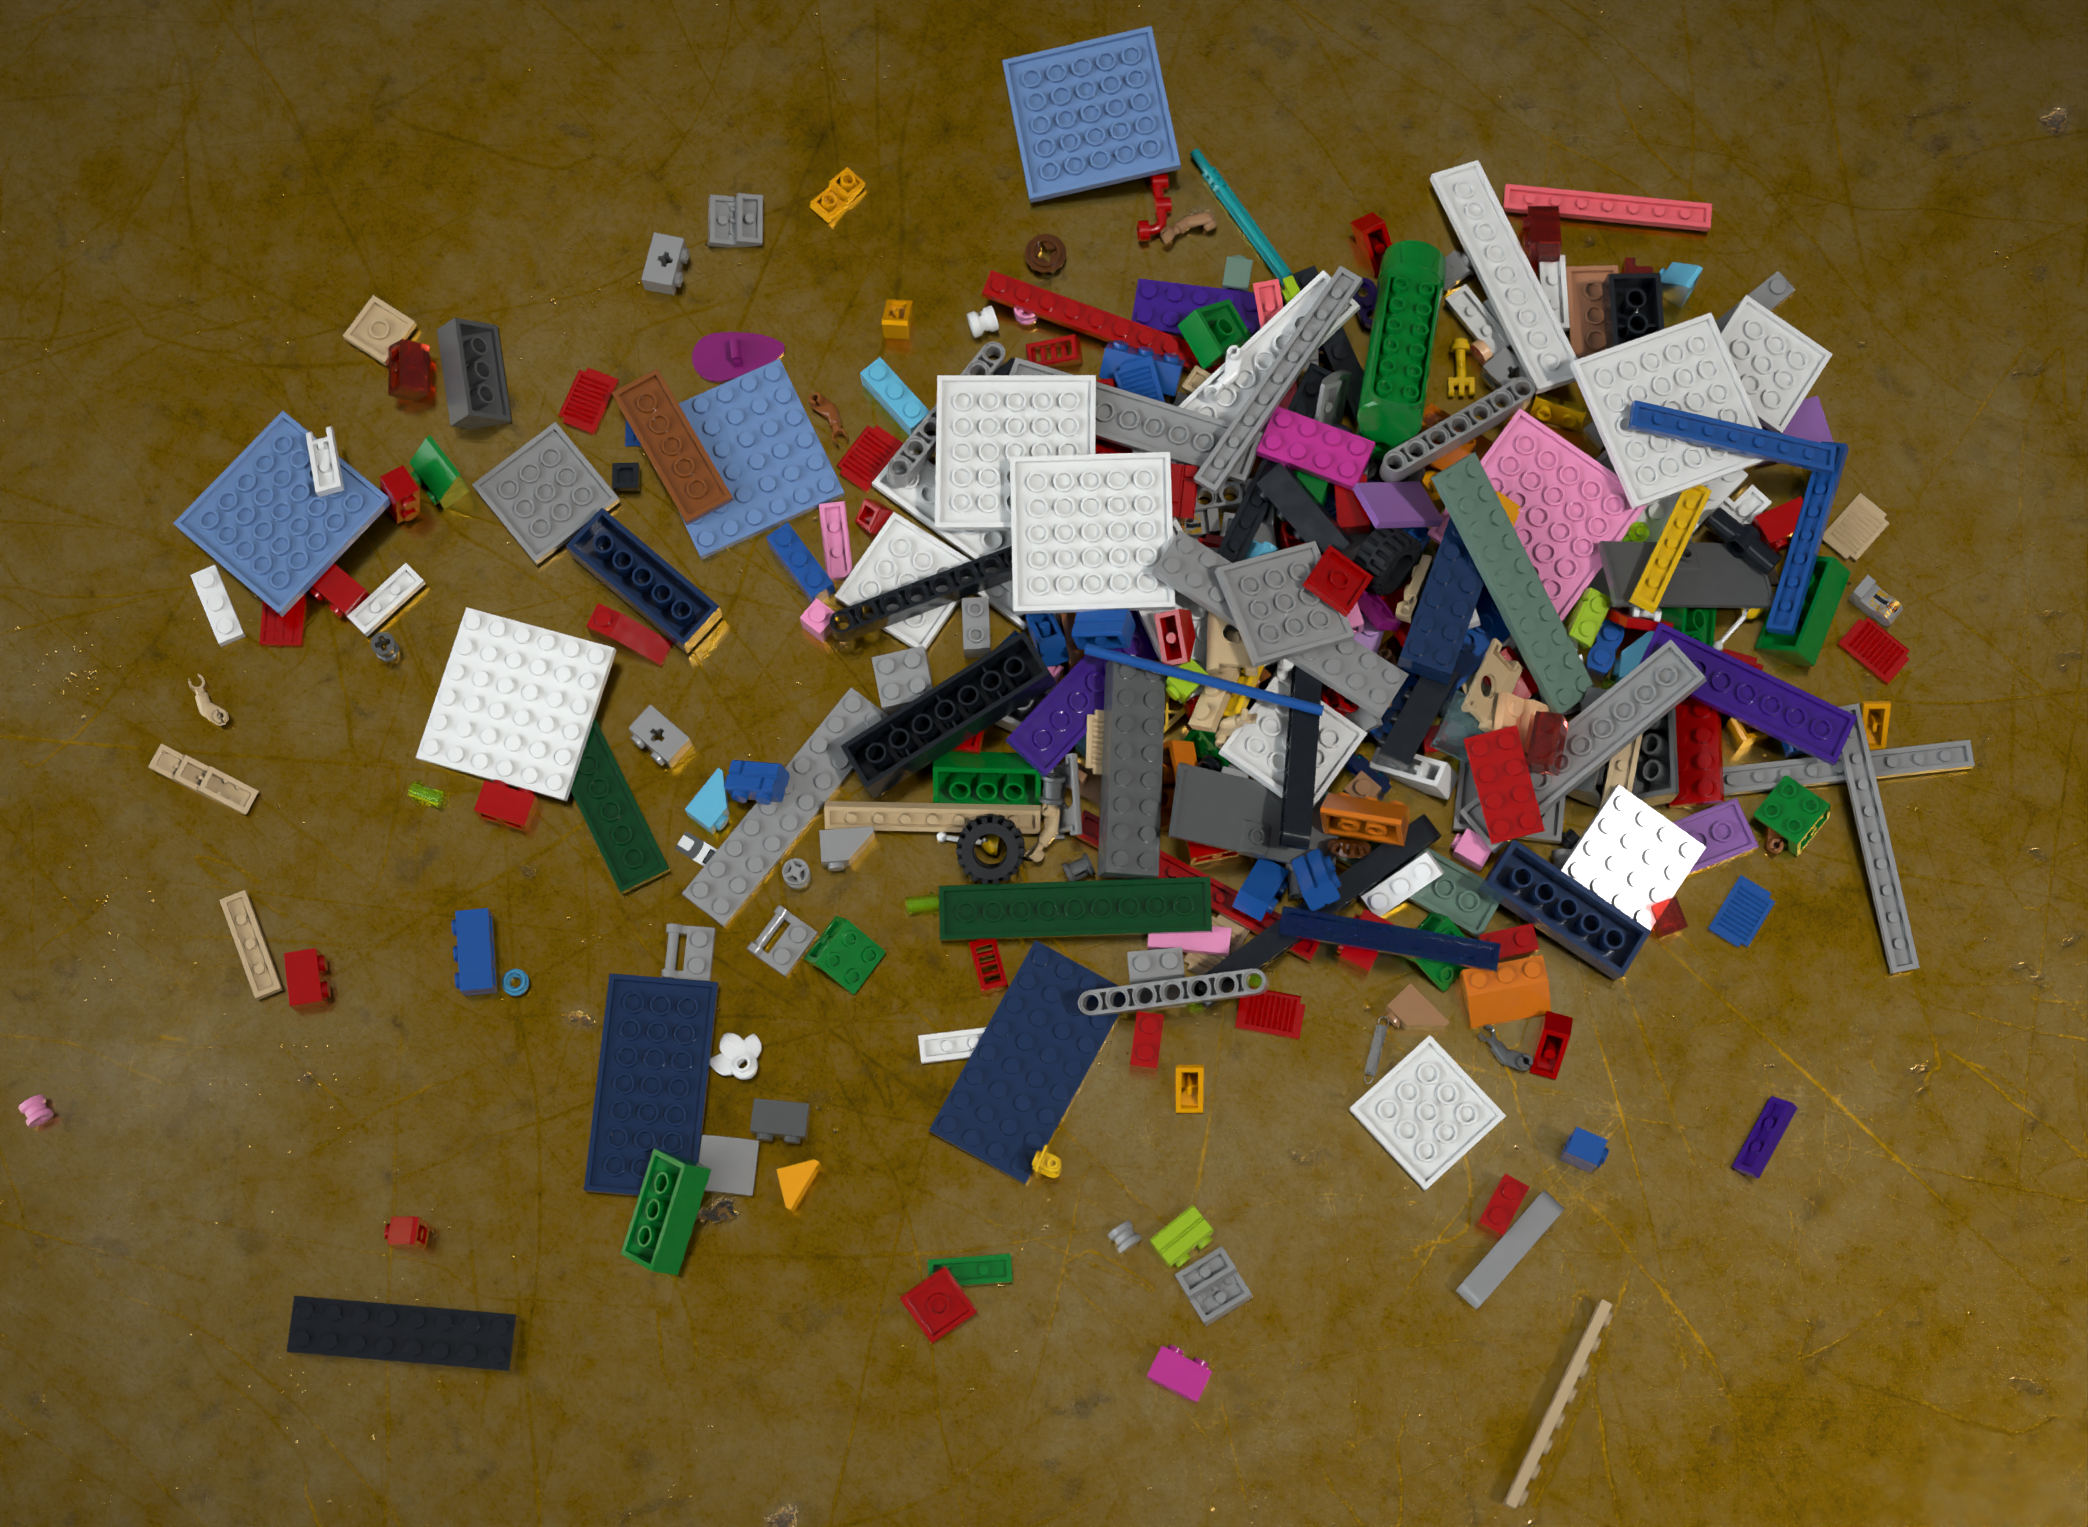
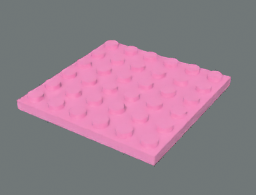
[1427,408,1648,621]

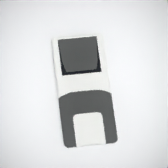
[675,832,717,866]

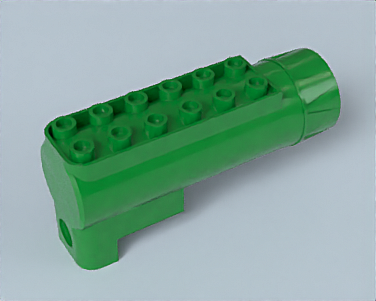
[1355,240,1446,461]

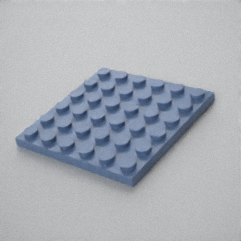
[1002,26,1182,203]
[678,359,845,560]
[173,411,391,617]

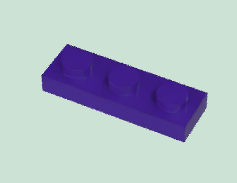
[1732,1096,1798,1179]

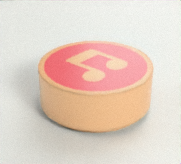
[1470,339,1493,366]

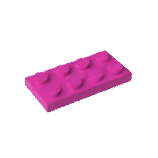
[1256,406,1375,491]

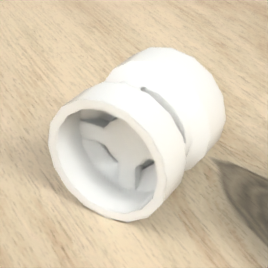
[966,305,999,338]

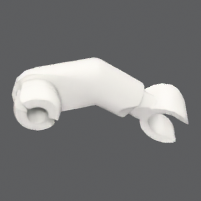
[1204,345,1243,402]

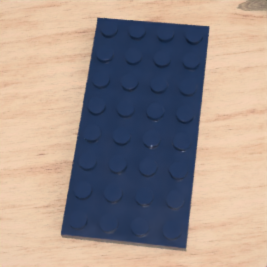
[929,940,1126,1185]
[584,973,719,1196]

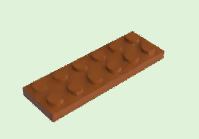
[612,368,734,525]

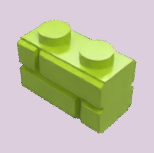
[1564,587,1612,650]
[1149,1205,1214,1268]

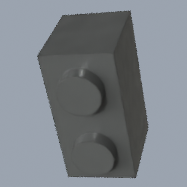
[750,1098,811,1144]

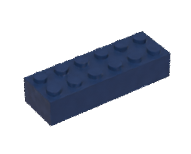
[566,508,723,654]
[1397,516,1484,685]
[1479,839,1651,980]

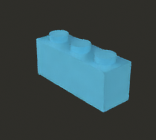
[860,357,930,436]

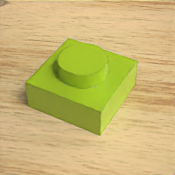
[1281,275,1300,304]

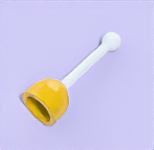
[1712,608,1764,651]
[936,832,1002,855]

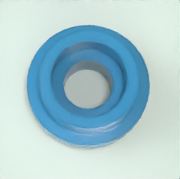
[502,969,529,996]

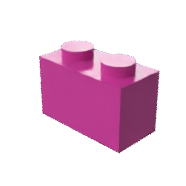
[1147,1344,1212,1404]

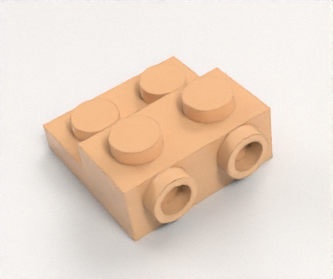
[1493,692,1551,758]

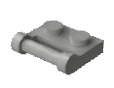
[746,905,818,978]
[661,924,716,982]

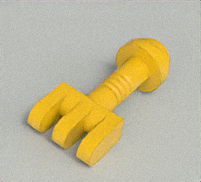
[1447,338,1475,397]

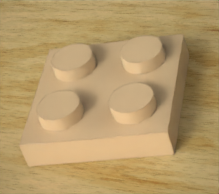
[343,295,417,366]

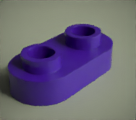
[1353,278,1377,329]

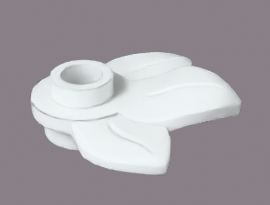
[710,1033,762,1080]

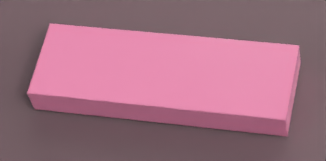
[819,501,853,581]
[1148,926,1232,956]

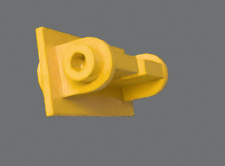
[1530,393,1587,432]
[1032,1145,1062,1179]

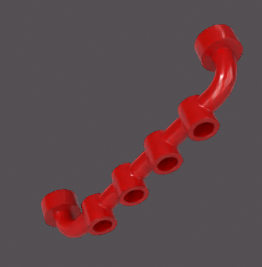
[1137,173,1172,242]

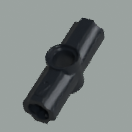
[1704,507,1782,575]

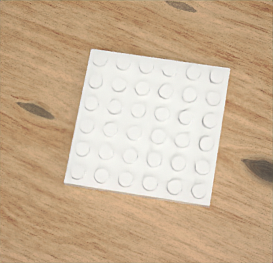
[1569,313,1768,510]
[935,375,1096,530]
[1010,452,1175,614]
[416,607,617,802]

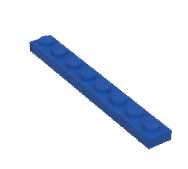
[1628,400,1837,474]
[1766,441,1849,636]

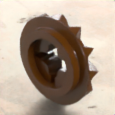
[1025,234,1066,275]
[1327,838,1371,858]

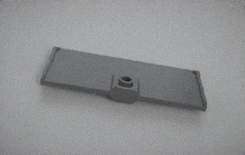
[1598,539,1775,609]
[1169,762,1339,872]

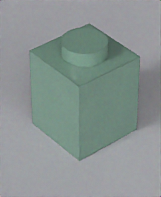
[1222,255,1253,292]

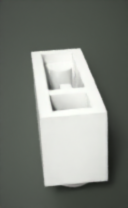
[1368,747,1459,800]

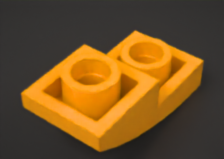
[810,167,866,223]

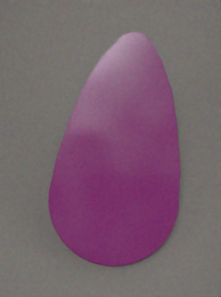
[692,332,785,383]

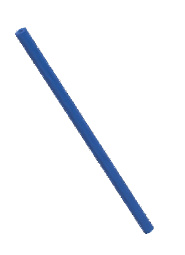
[1084,644,1324,716]

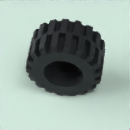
[1353,528,1422,596]
[956,814,1025,885]

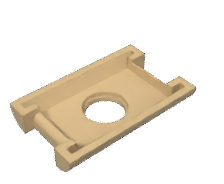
[1206,611,1258,676]
[1461,638,1524,733]

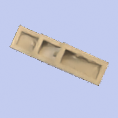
[148,744,259,815]

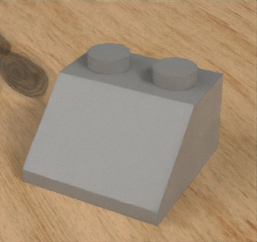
[1127,947,1187,1011]

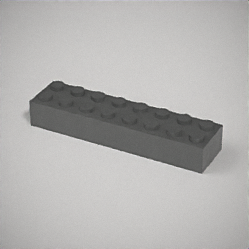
[1097,661,1166,879]

